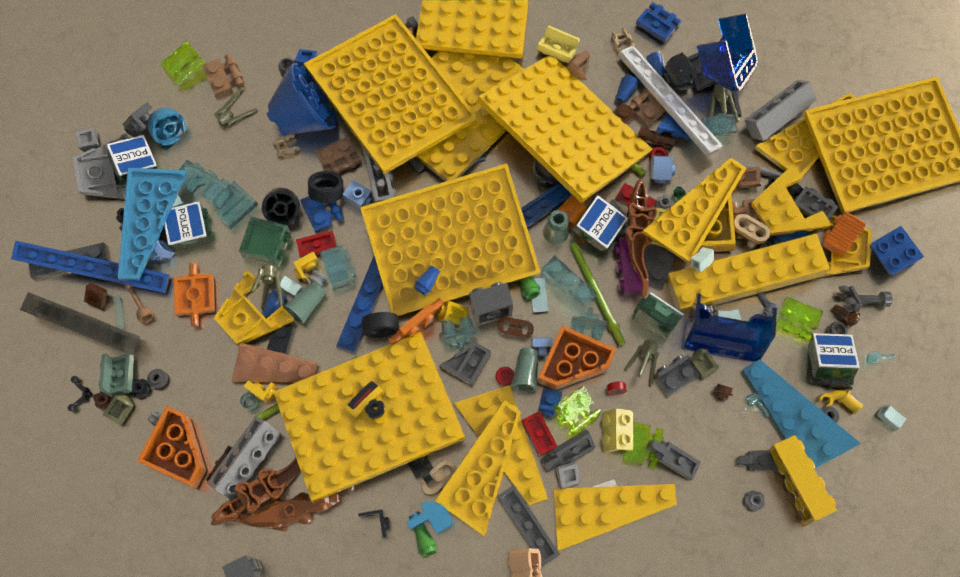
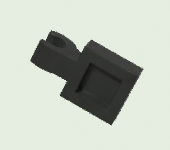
[407,456,433,484]

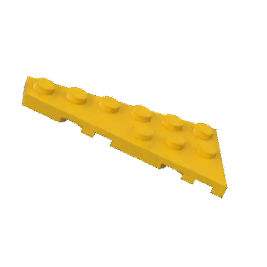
[434,400,521,537]

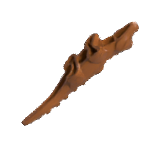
[625,180,657,298]
[211,458,300,523]
[211,492,340,531]

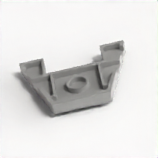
[72,133,128,199]

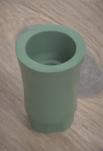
[543,210,569,244]
[283,281,326,324]
[510,348,539,392]

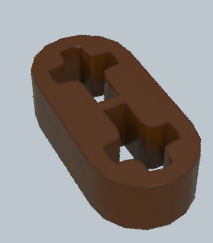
[497,317,534,340]

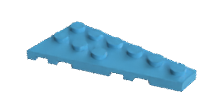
[118,168,187,281]
[743,359,861,469]

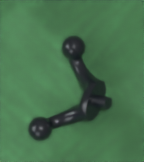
[67,376,92,412]

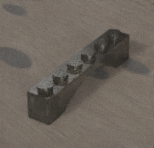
[20,292,140,354]

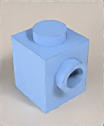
[650,156,675,183]
[342,180,373,211]

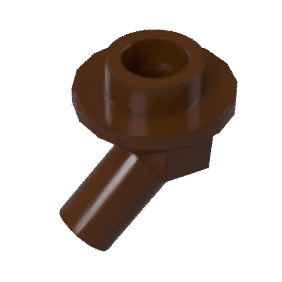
[833,304,861,327]

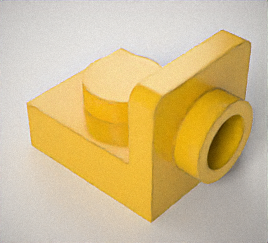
[293,252,319,283]
[437,301,469,327]
[243,380,277,404]

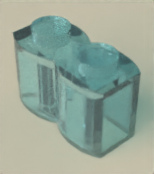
[320,245,357,290]

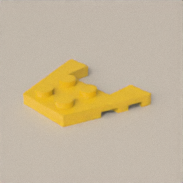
[751,164,831,236]
[818,215,872,278]
[213,269,295,346]

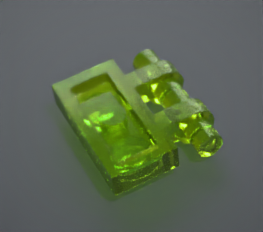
[160,40,206,86]
[776,296,823,341]
[554,386,601,435]
[622,421,664,469]

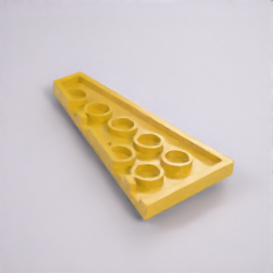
[754,93,855,177]
[641,158,746,263]
[454,385,548,506]
[553,484,677,551]

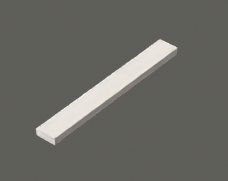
[618,45,723,157]

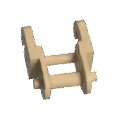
[611,28,635,53]
[272,134,300,157]

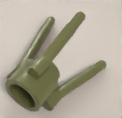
[708,83,739,122]
[214,87,258,126]
[251,265,283,310]
[624,340,659,386]

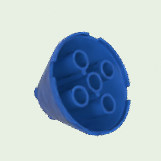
[267,63,337,136]

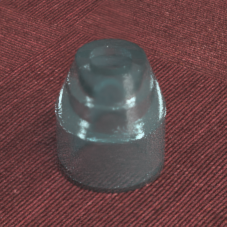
[240,393,258,410]

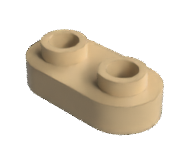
[734,214,770,244]
[421,461,456,495]

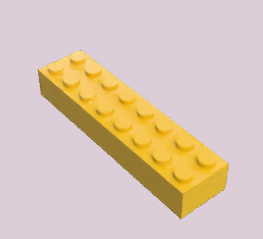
[666,234,830,314]

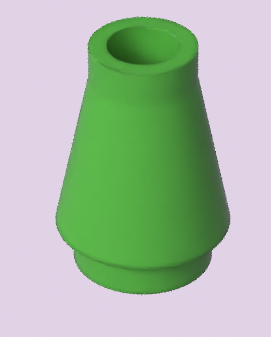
[520,276,541,300]
[414,525,437,558]

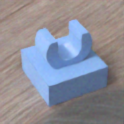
[150,239,175,261]
[532,337,553,356]

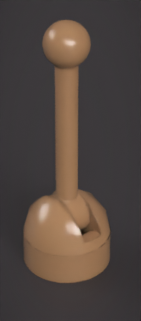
[124,284,154,323]

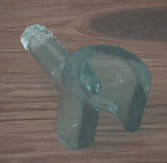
[867,351,895,364]
[746,394,770,418]

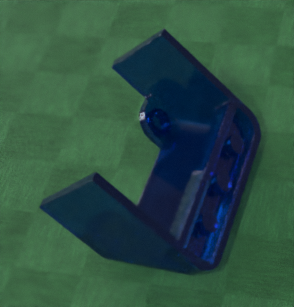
[697,13,757,92]
[684,293,777,361]

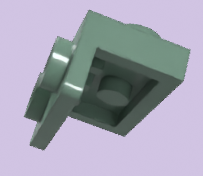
[99,353,134,397]

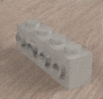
[744,80,817,141]
[362,146,397,203]
[207,416,281,500]

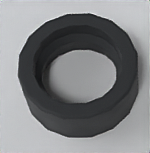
[308,171,343,203]
[362,312,399,338]

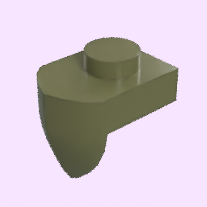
[690,349,720,379]
[102,395,133,425]

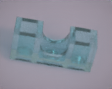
[179,160,235,210]
[540,255,597,313]

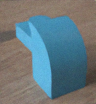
[406,502,455,535]

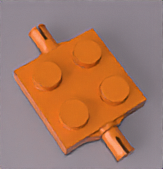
[174,262,215,327]
[388,298,444,345]

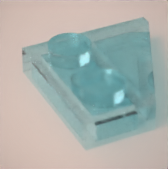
[217,181,258,229]

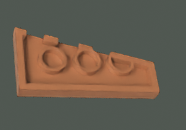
[231,343,318,383]

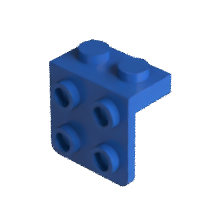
[870,226,924,275]

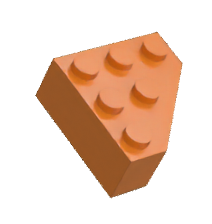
[537,325,617,390]
[137,406,206,489]

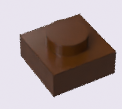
[613,102,637,124]
[84,283,107,309]

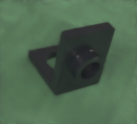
[358,509,390,539]

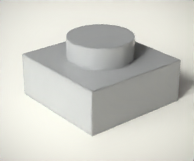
[76,127,99,151]
[556,462,581,488]

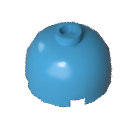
[147,107,186,146]

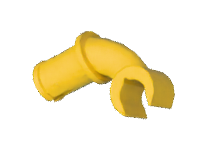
[817,390,863,414]

